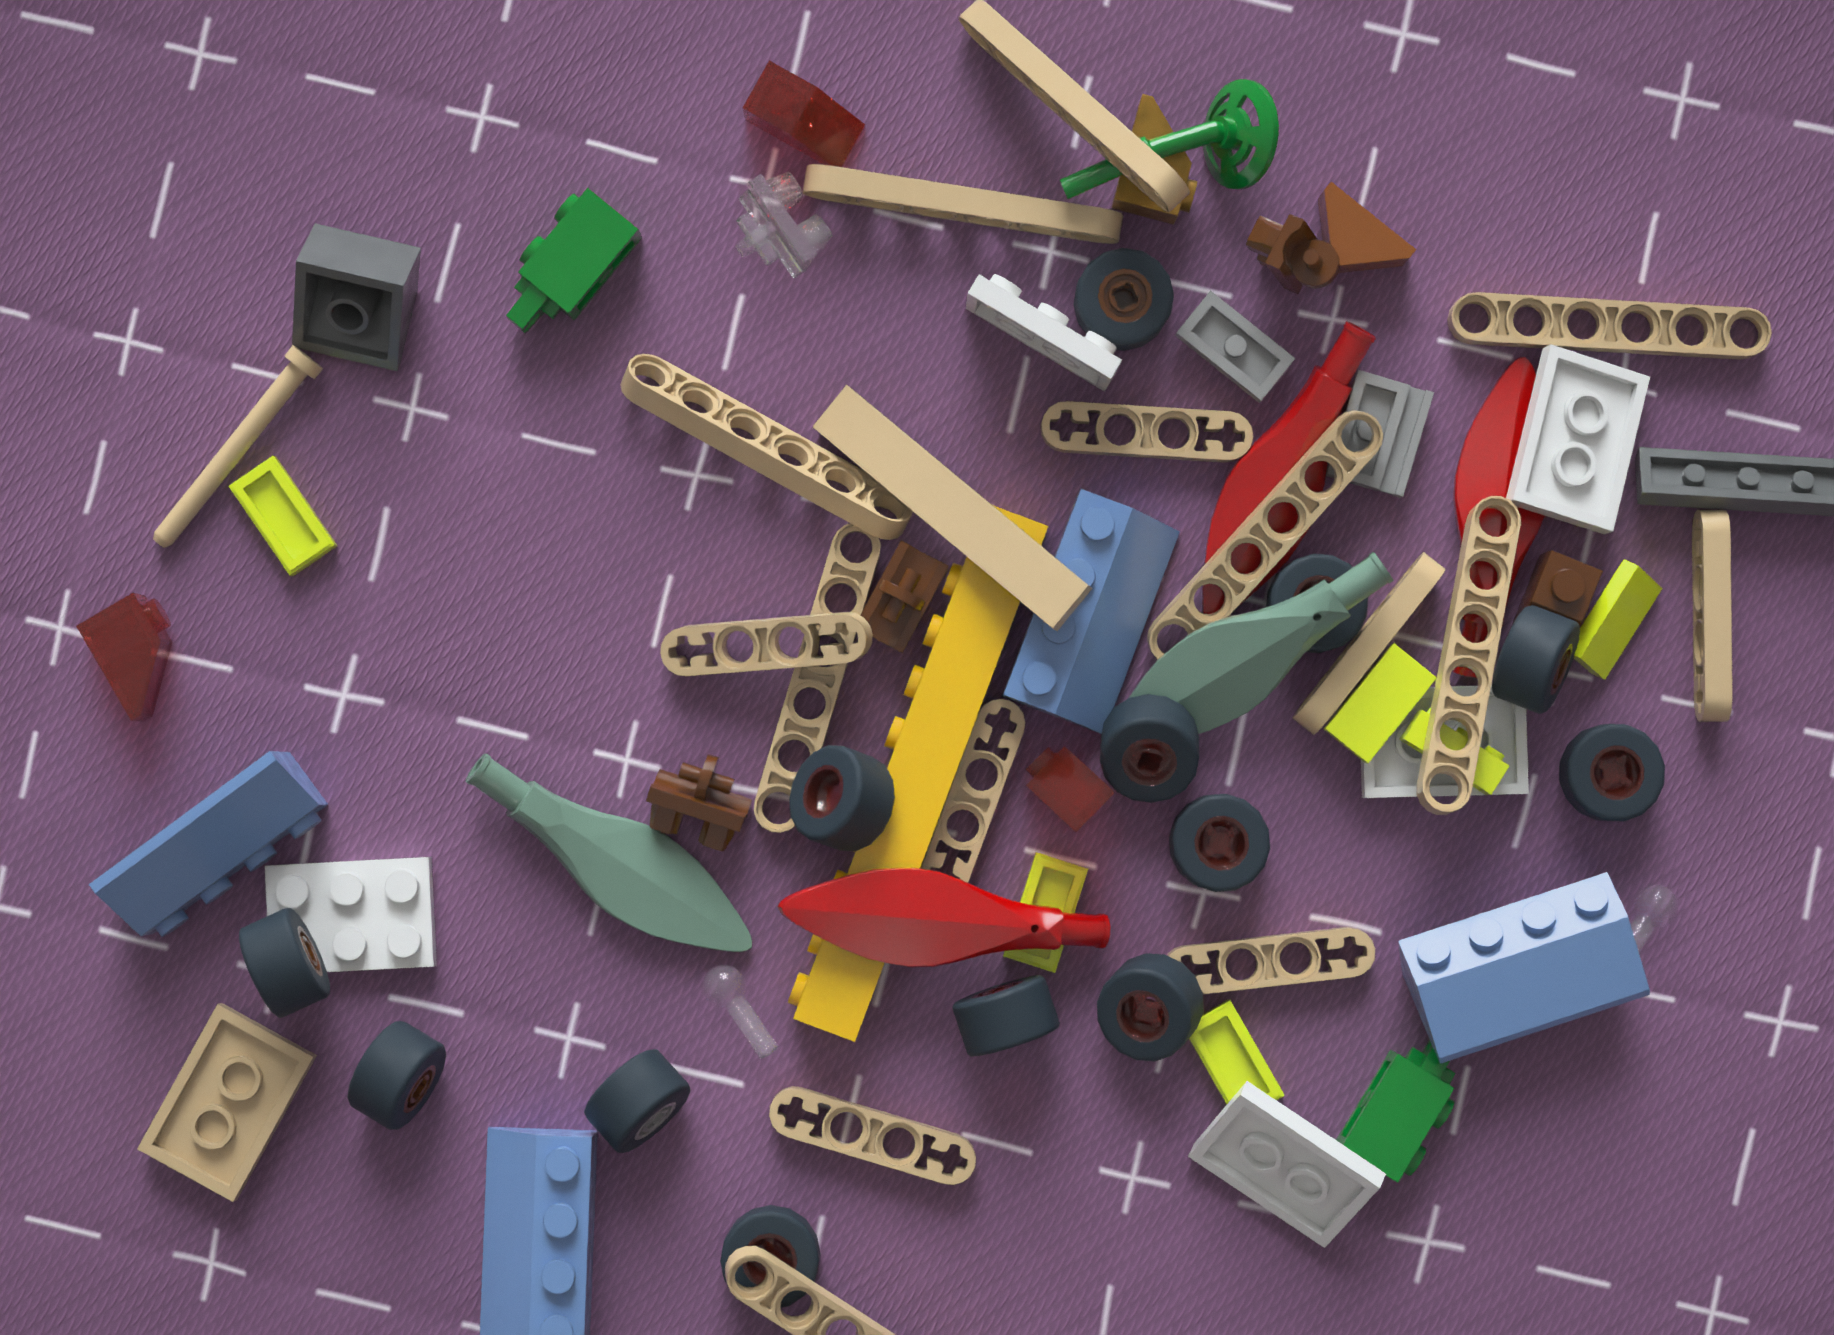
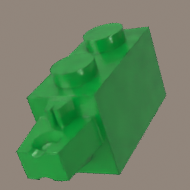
[506,188,642,333]
[1336,1040,1456,1183]

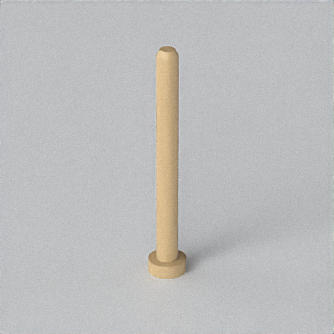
[153,345,323,548]

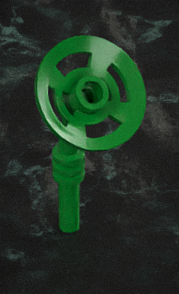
[1059,79,1279,199]

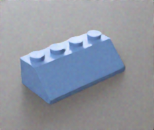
[1002,489,1180,734]
[89,751,328,937]
[1398,872,1650,1064]
[480,1127,598,1335]

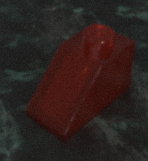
[742,60,866,167]
[76,593,172,722]
[1024,746,1115,832]

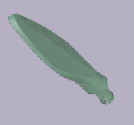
[1129,552,1394,747]
[465,754,752,952]

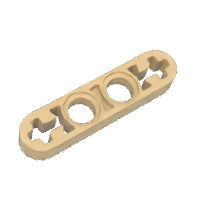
[1040,401,1253,463]
[1692,510,1732,722]
[1292,552,1445,735]
[660,612,873,676]
[921,699,1025,883]
[1167,927,1375,994]
[769,1086,976,1185]

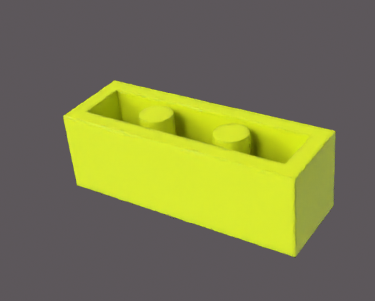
[1399,708,1510,795]

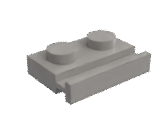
[1326,370,1434,498]

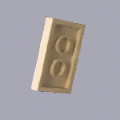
[137,1003,317,1202]

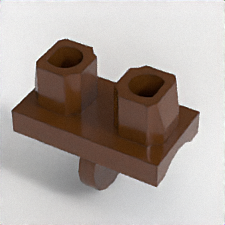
[1246,214,1340,294]
[860,540,949,654]
[646,754,753,851]

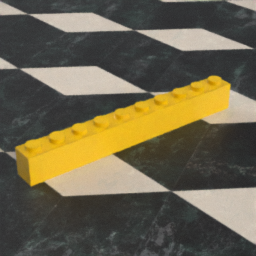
[787,505,1048,1042]

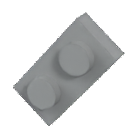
[1175,290,1295,403]

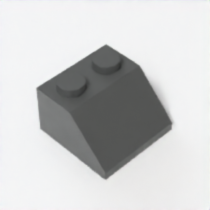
[292,223,421,371]

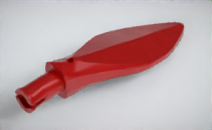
[1202,321,1376,614]
[1453,357,1545,678]
[777,868,1111,967]

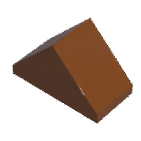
[1318,182,1417,273]

